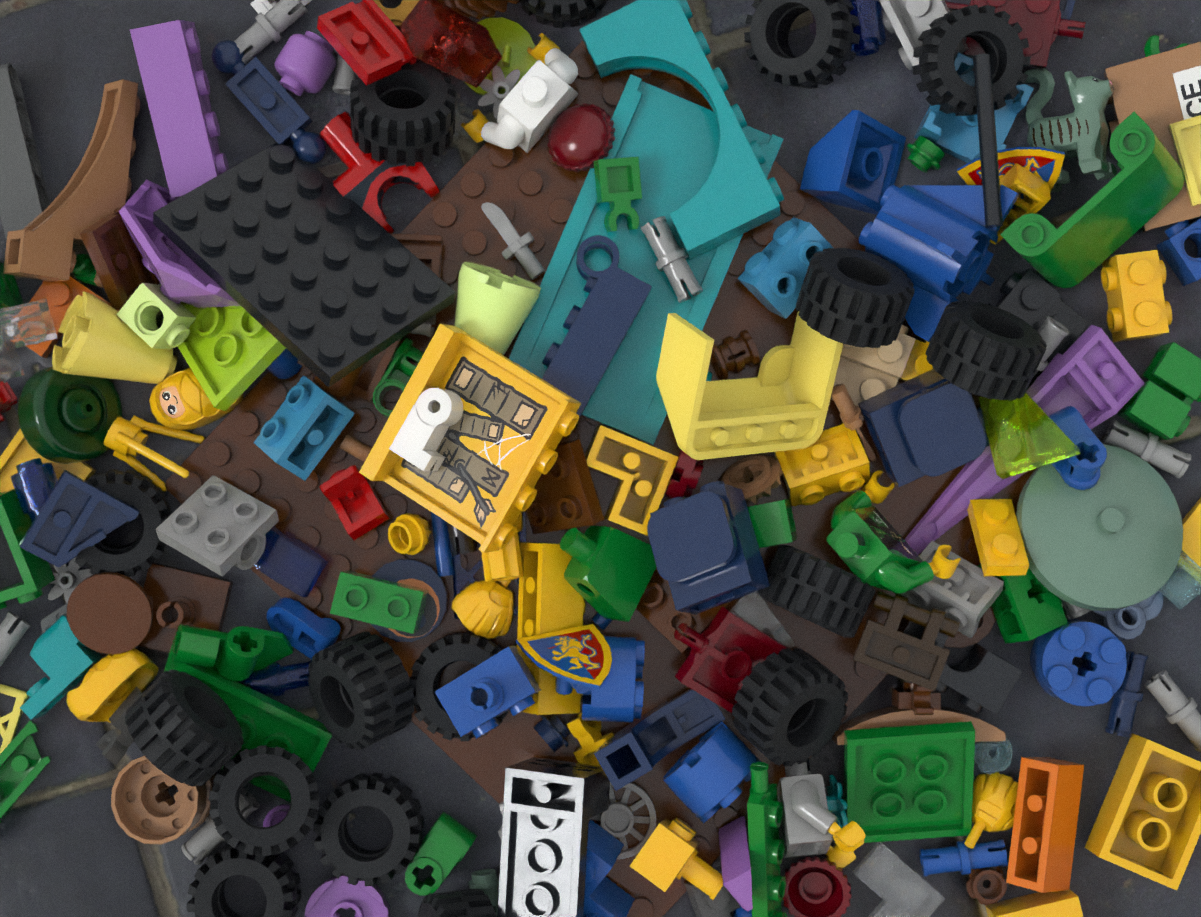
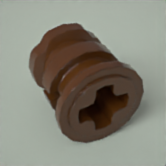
[710,329,760,380]

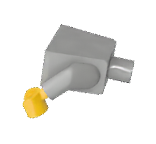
[777,758,866,868]

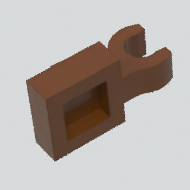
[892,681,941,715]

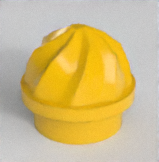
[388,513,431,555]

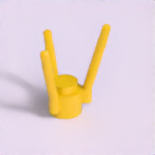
[103,415,205,492]

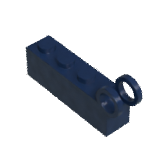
[542,235,652,438]

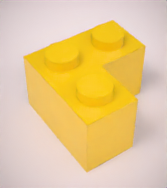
[585,425,679,536]

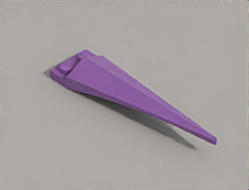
[904,325,1145,555]

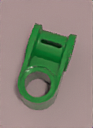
[373,338,424,418]
[405,811,477,896]

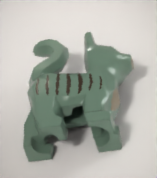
[1024,67,1117,193]

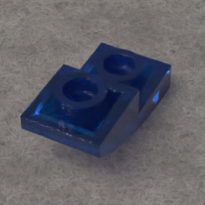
[253,526,328,597]

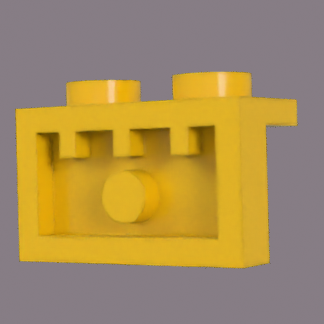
[774,424,870,506]

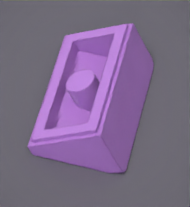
[718,816,753,912]

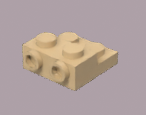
[831,325,916,407]

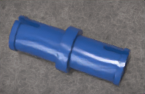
[919,839,1008,876]

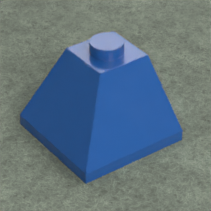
[800,110,906,215]

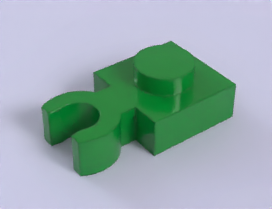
[594,157,642,232]

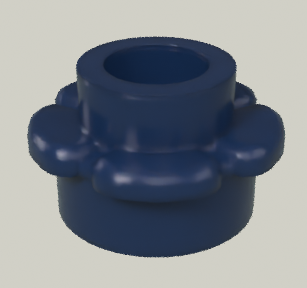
[533,714,571,753]

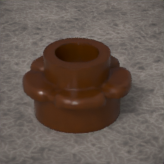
[966,866,1007,905]

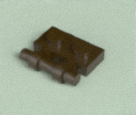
[853,591,960,691]

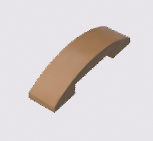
[832,706,1006,745]

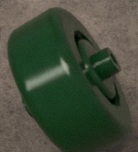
[18,366,122,464]

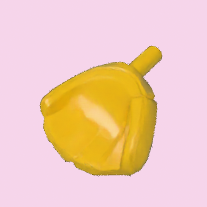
[451,579,514,638]
[964,772,1018,849]

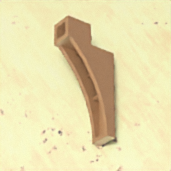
[3,79,140,282]

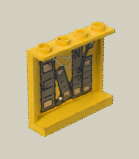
[359,323,581,553]

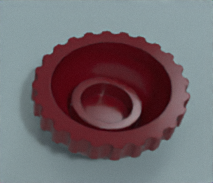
[547,103,615,172]
[783,856,852,917]

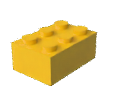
[1084,733,1201,891]

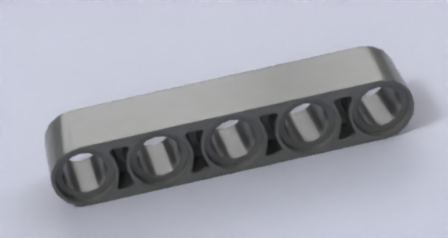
[0,62,50,241]

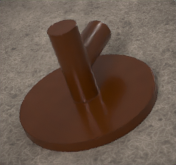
[67,572,154,654]

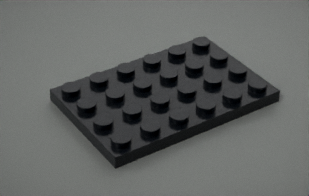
[153,142,456,388]

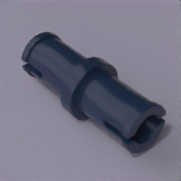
[1105,650,1148,737]

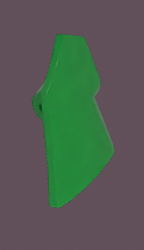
[163,624,293,681]

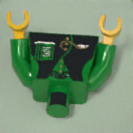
[826,470,961,594]

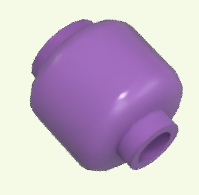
[274,31,337,96]

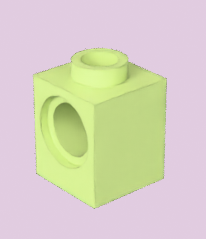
[116,282,196,350]

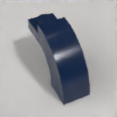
[594,689,725,791]

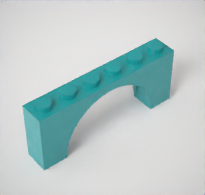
[579,0,784,259]

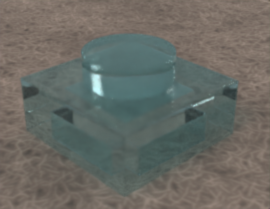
[1159,550,1201,610]

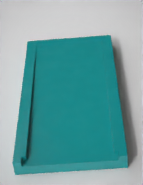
[509,74,784,446]

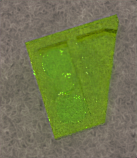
[979,392,1081,479]

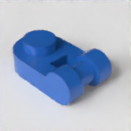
[266,597,341,660]

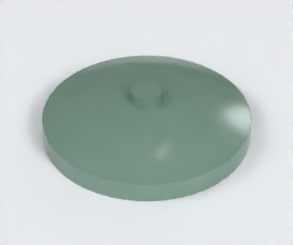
[1016,444,1183,611]

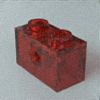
[399,0,502,88]

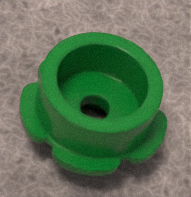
[907,136,945,173]

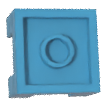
[914,52,1034,163]

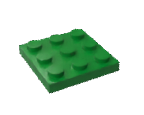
[844,721,975,843]

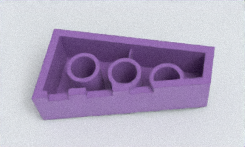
[130,20,229,198]

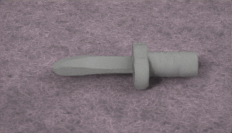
[481,202,545,280]

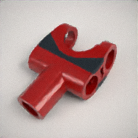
[320,111,440,234]

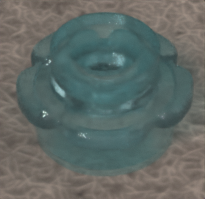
[974,739,1013,774]

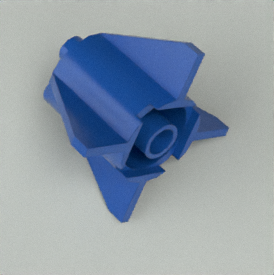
[859,184,1019,342]

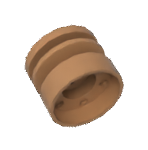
[111,756,217,844]

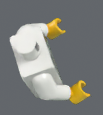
[461,33,578,153]

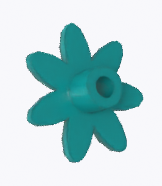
[826,775,848,828]

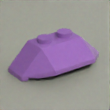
[119,179,241,308]

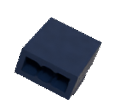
[858,369,990,487]
[647,481,770,614]

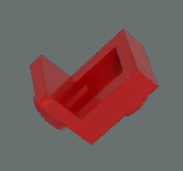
[320,465,390,540]

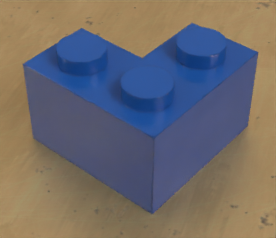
[583,819,635,917]

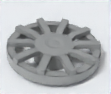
[589,782,656,859]

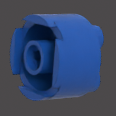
[1030,619,1127,706]
[582,636,645,722]
[663,722,761,823]

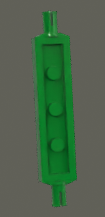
[747,762,787,917]

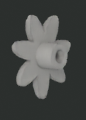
[477,65,520,119]
[48,557,93,603]

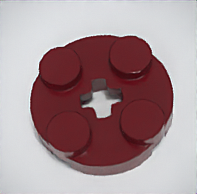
[664,449,704,499]

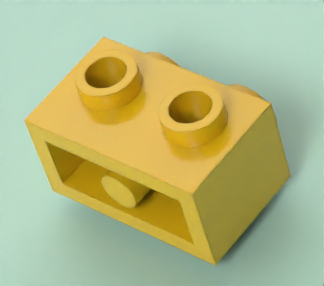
[1101,250,1172,343]

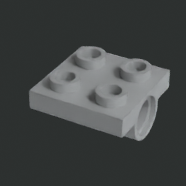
[156,475,279,577]

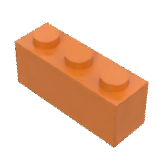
[1006,757,1084,893]

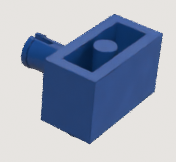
[435,646,541,739]

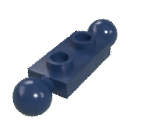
[212,40,326,165]

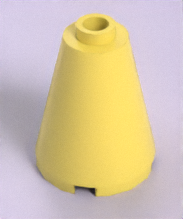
[52,292,177,384]

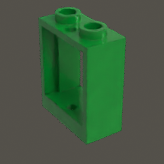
[0,487,55,610]

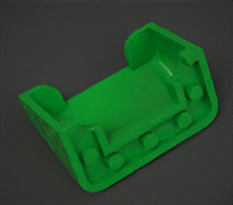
[1000,111,1184,288]

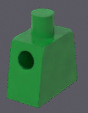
[747,499,798,548]
[560,526,657,622]

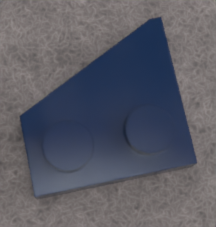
[19,470,140,567]

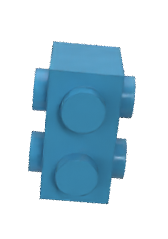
[737,217,833,319]
[254,375,355,481]

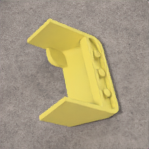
[656,311,843,460]

